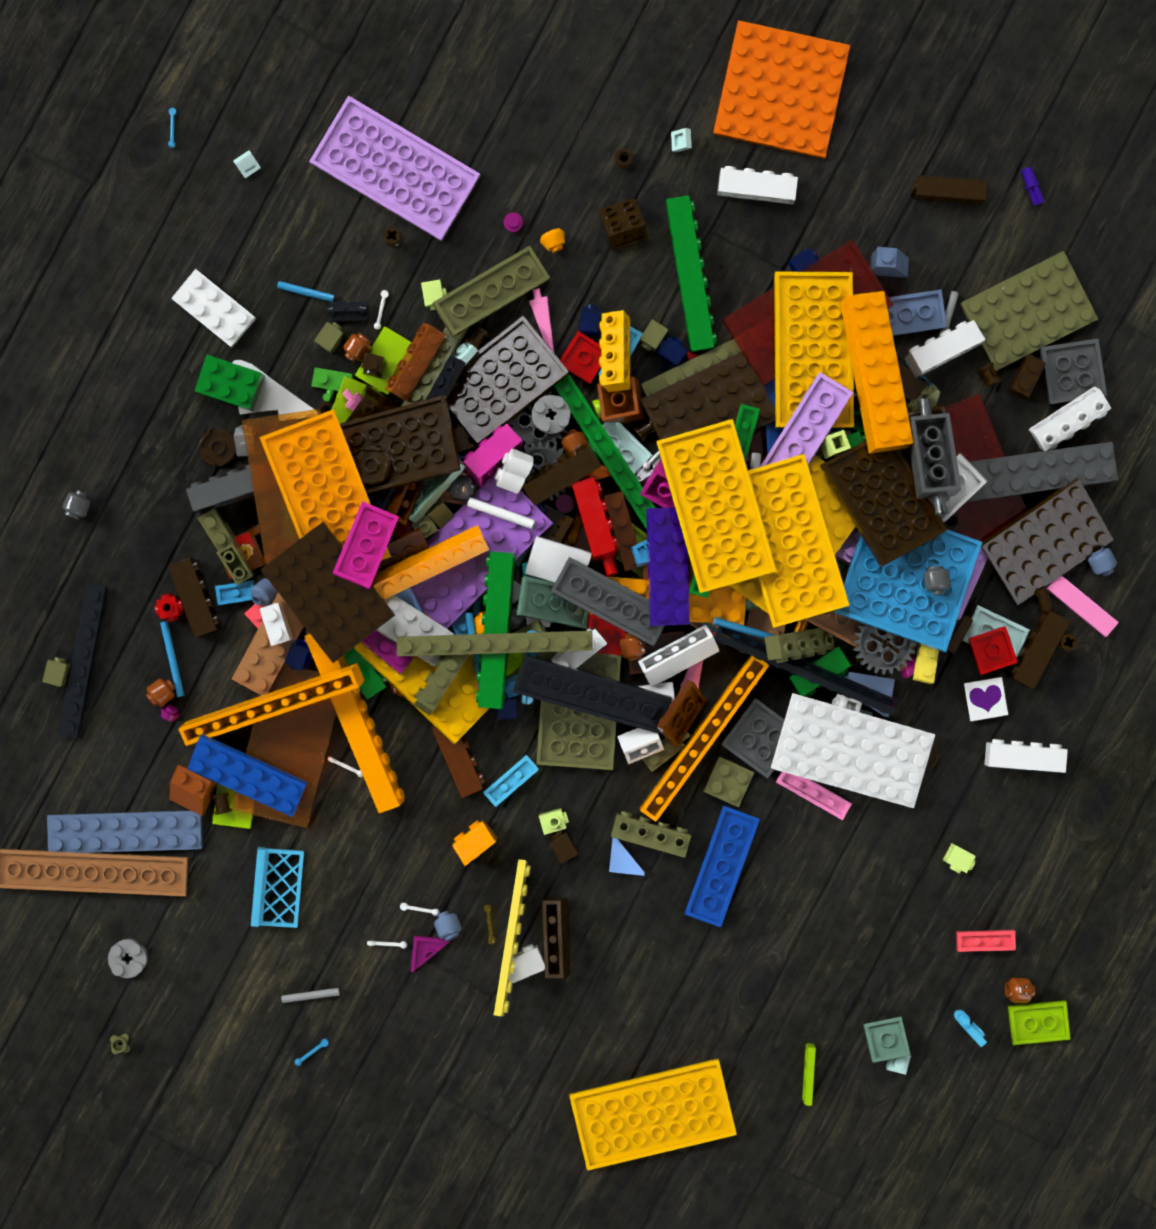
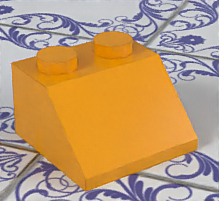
[452,820,498,866]

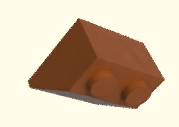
[597,377,645,423]
[169,765,218,816]

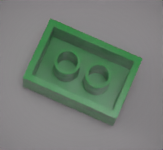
[195,355,265,412]

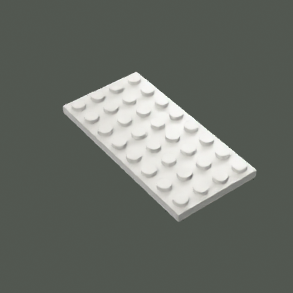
[771,693,935,808]

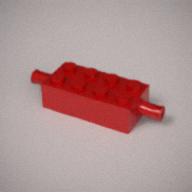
[572,474,619,577]

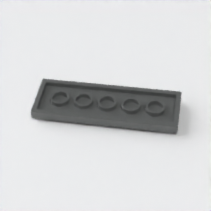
[551,557,665,646]

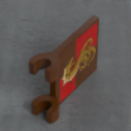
[217,525,277,580]

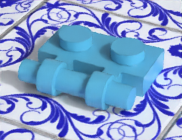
[954,1010,987,1047]

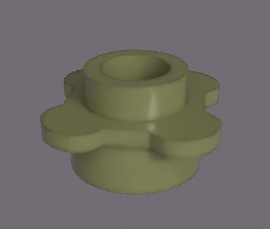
[110,1034,131,1054]

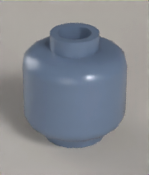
[1088,547,1117,576]
[251,578,278,607]
[434,911,462,941]

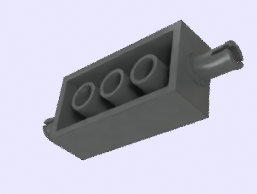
[909,398,961,515]

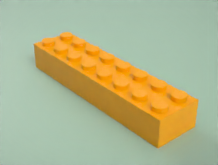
[840,291,913,454]
[590,577,746,625]

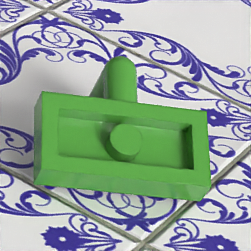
[312,368,353,403]

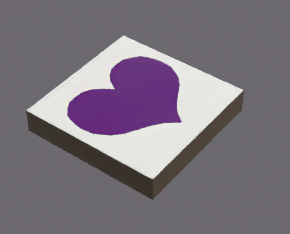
[963,677,1008,721]

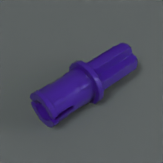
[1020,166,1044,206]

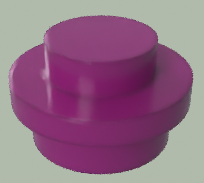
[504,213,523,232]
[555,494,574,513]
[161,705,180,722]

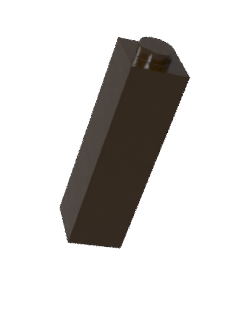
[911,175,987,204]

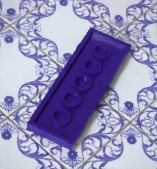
[646,507,690,626]

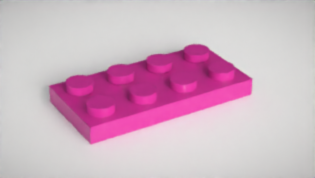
[332,501,399,589]

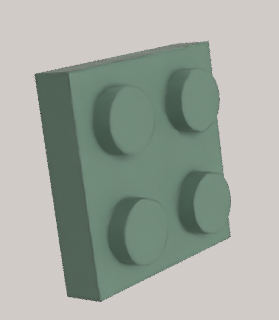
[863,1017,911,1063]

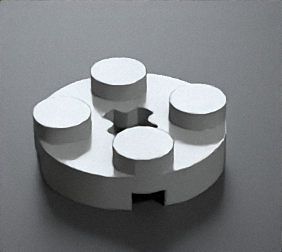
[531,395,570,434]
[108,939,148,978]

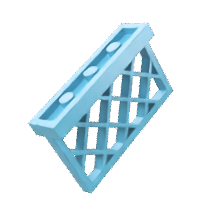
[251,847,304,928]

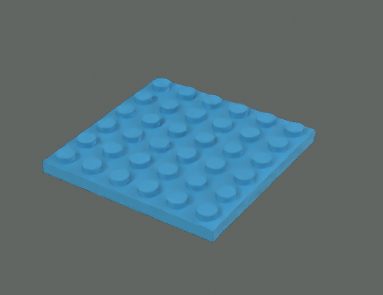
[834,530,982,653]

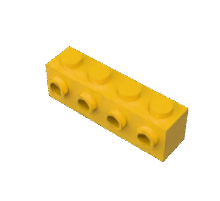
[599,310,630,392]

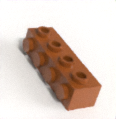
[385,323,446,401]

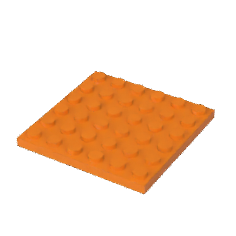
[713,20,850,159]

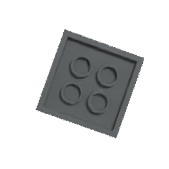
[1040,339,1107,405]
[721,698,784,779]

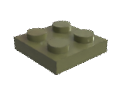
[703,757,754,807]

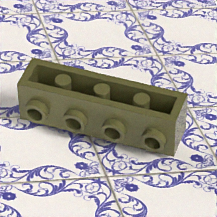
[765,627,835,663]
[414,654,470,715]
[611,811,691,858]

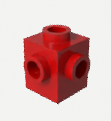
[155,593,184,622]

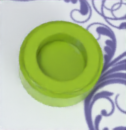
[591,399,602,419]

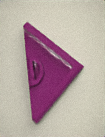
[411,935,450,972]

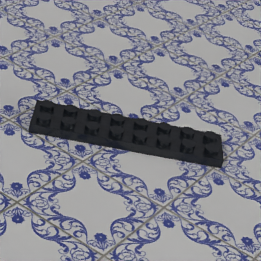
[513,654,672,734]

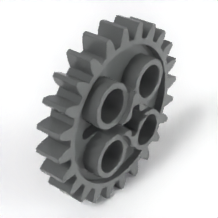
[507,391,569,446]
[519,440,570,502]
[852,624,917,675]

